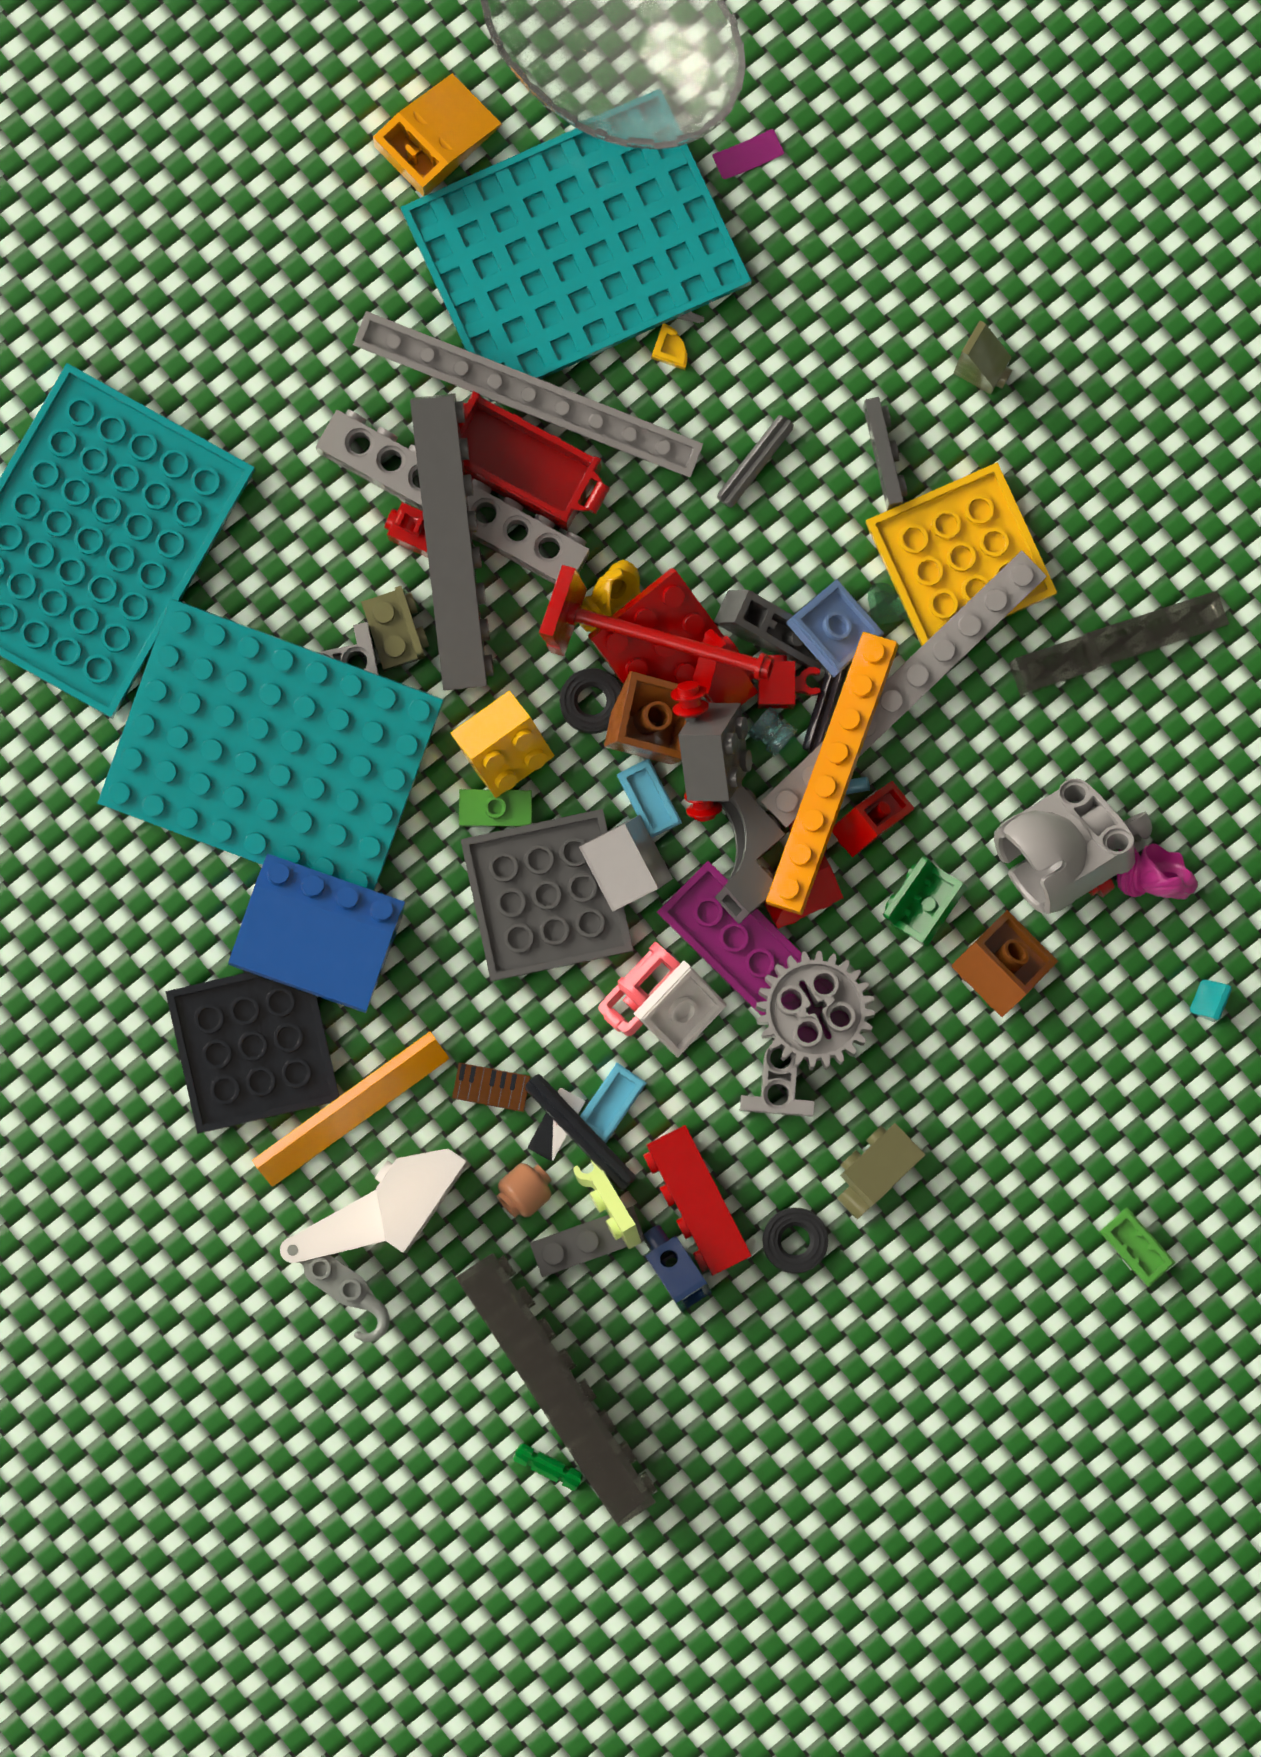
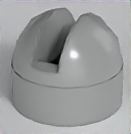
[1123,812,1152,842]

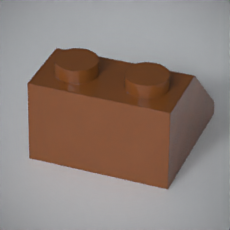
[604,671,687,765]
[951,910,1058,1017]

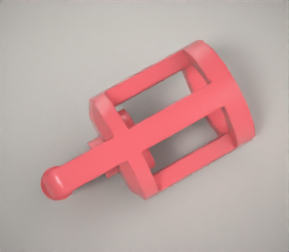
[598,942,680,1036]

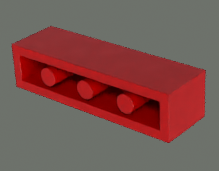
[643,1125,752,1276]

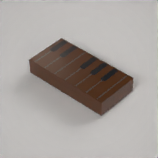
[452,1062,531,1112]

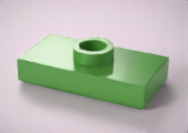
[459,789,532,827]
[1099,1207,1176,1287]

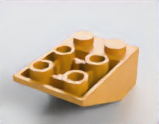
[373,73,502,197]

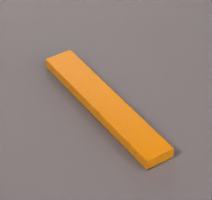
[252,1032,450,1187]

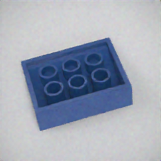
[228,853,405,1013]

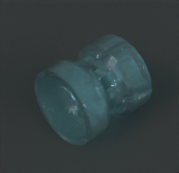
[747,706,798,757]

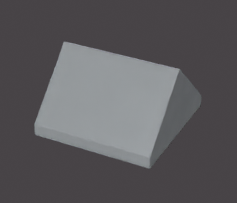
[579,815,673,912]

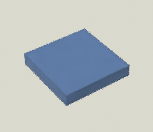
[786,579,884,677]

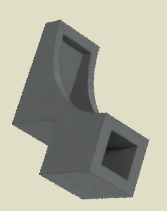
[715,785,785,924]

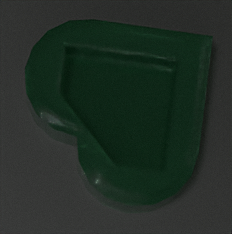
[868,583,908,626]

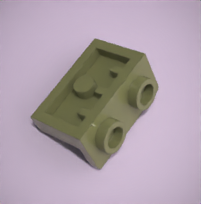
[361,586,429,672]

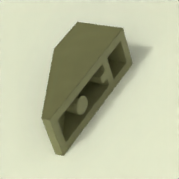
[953,321,1013,395]

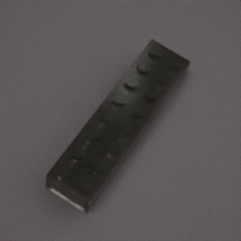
[456,1253,658,1527]

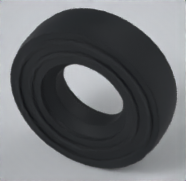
[559,668,622,734]
[762,1208,828,1274]

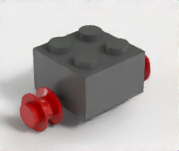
[670,681,752,822]

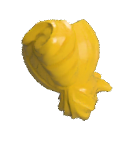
[579,560,641,632]

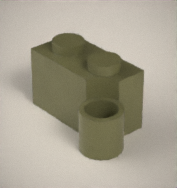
[837,1123,925,1219]

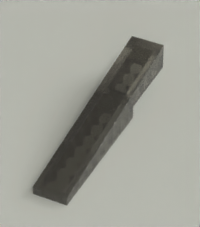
[1009,591,1229,697]

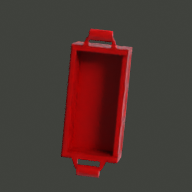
[459,391,610,531]

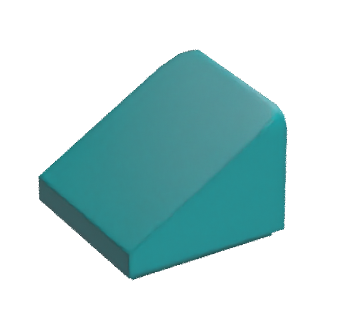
[1190,980,1232,1022]

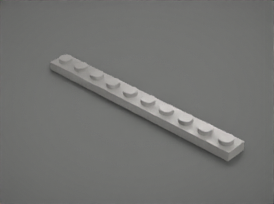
[353,311,703,477]
[761,550,1047,828]

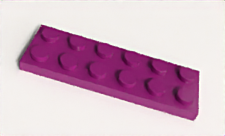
[657,861,850,1062]

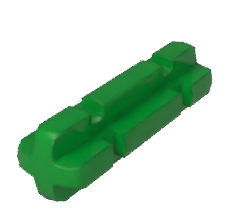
[513,1443,583,1491]

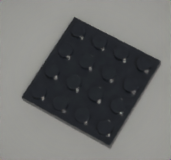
[165,972,340,1134]

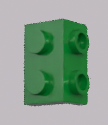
[883,856,968,947]

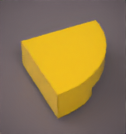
[651,323,687,370]

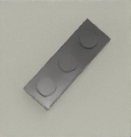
[863,397,907,510]
[530,1206,644,1277]

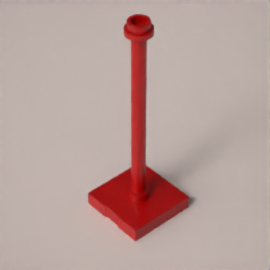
[539,565,774,681]

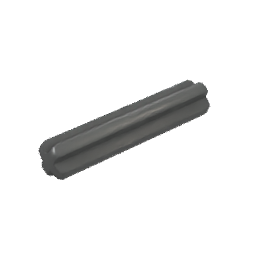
[717,415,794,508]

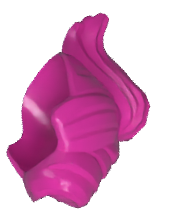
[1117,843,1198,900]

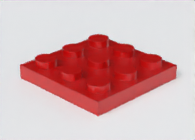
[587,568,724,684]

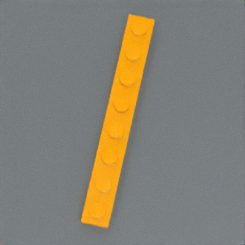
[766,632,899,915]

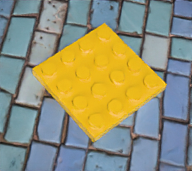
[865,462,1057,646]

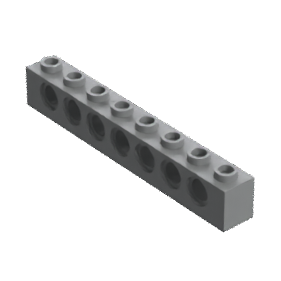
[316,410,590,584]

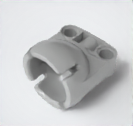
[994,778,1135,914]

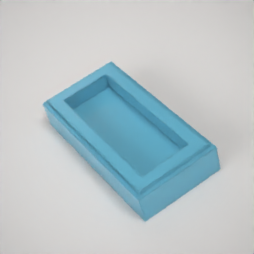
[617,759,682,838]
[580,1063,647,1143]

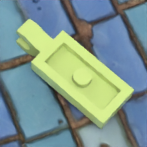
[573,1160,642,1249]

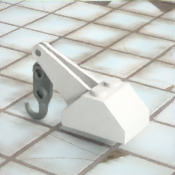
[280,1149,469,1342]

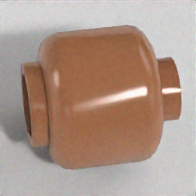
[497,1163,552,1218]

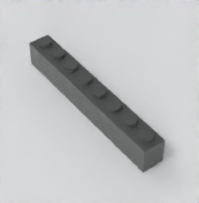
[410,393,494,691]

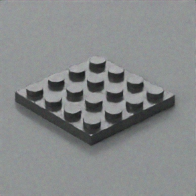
[461,809,633,982]

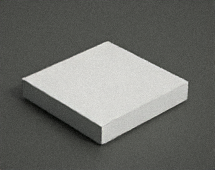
[634,961,727,1058]

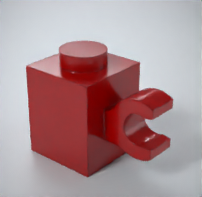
[384,502,428,558]
[758,655,820,709]

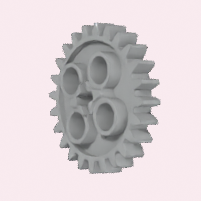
[756,951,875,1070]

